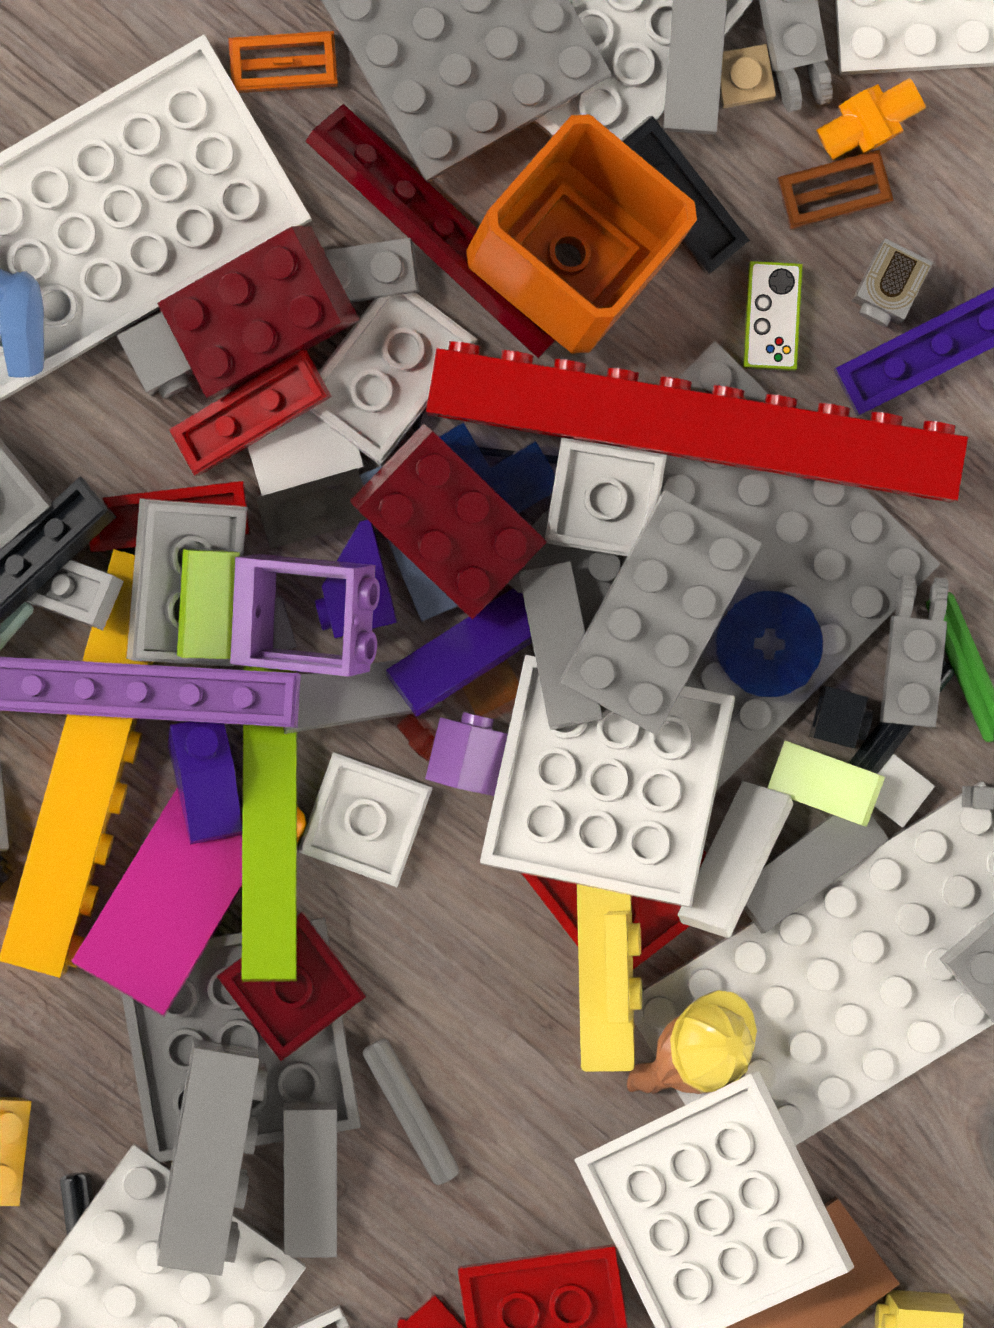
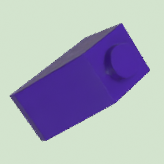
[315,520,398,639]
[168,721,242,845]

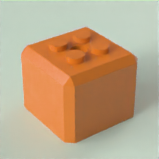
[467,114,697,353]

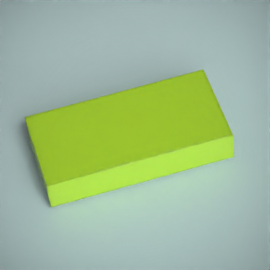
[177,549,240,659]

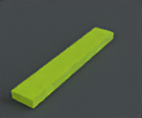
[242,666,297,982]

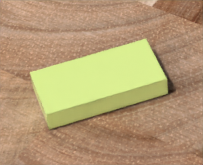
[767,741,885,827]

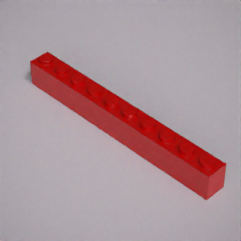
[426,341,968,503]

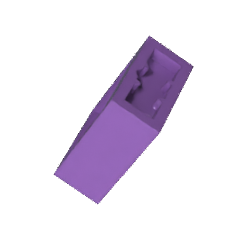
[230,554,380,677]

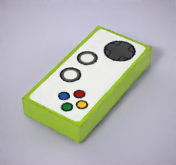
[743,261,803,371]

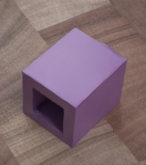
[425,712,508,796]

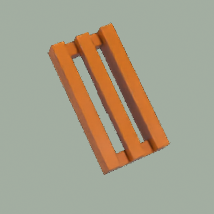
[228,31,338,93]

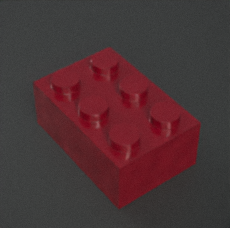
[157,226,360,398]
[350,424,547,620]

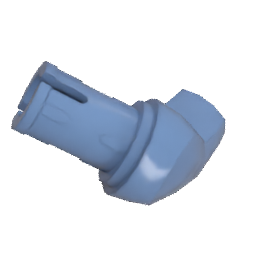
[0,268,44,378]

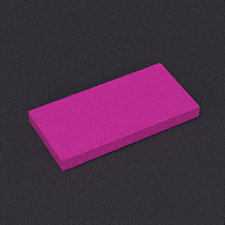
[71,788,243,1017]

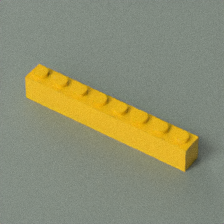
[0,549,153,978]

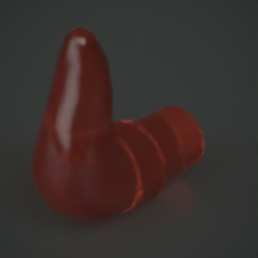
[396,714,461,761]

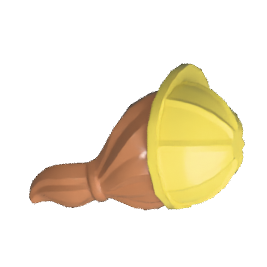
[627,990,757,1094]

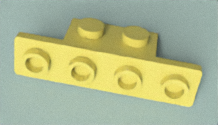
[577,884,642,1072]

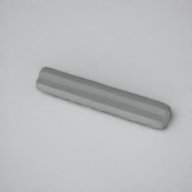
[363,1038,459,1185]

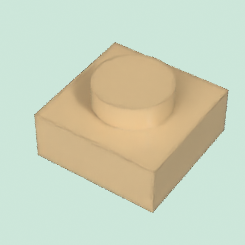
[720,44,776,109]

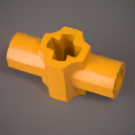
[816,78,926,160]

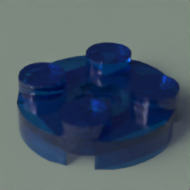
[715,591,823,697]

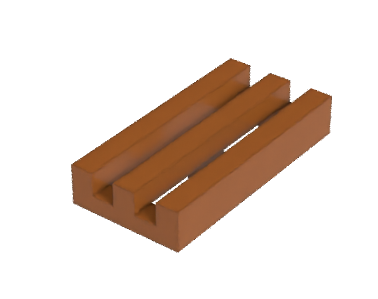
[776,150,894,230]

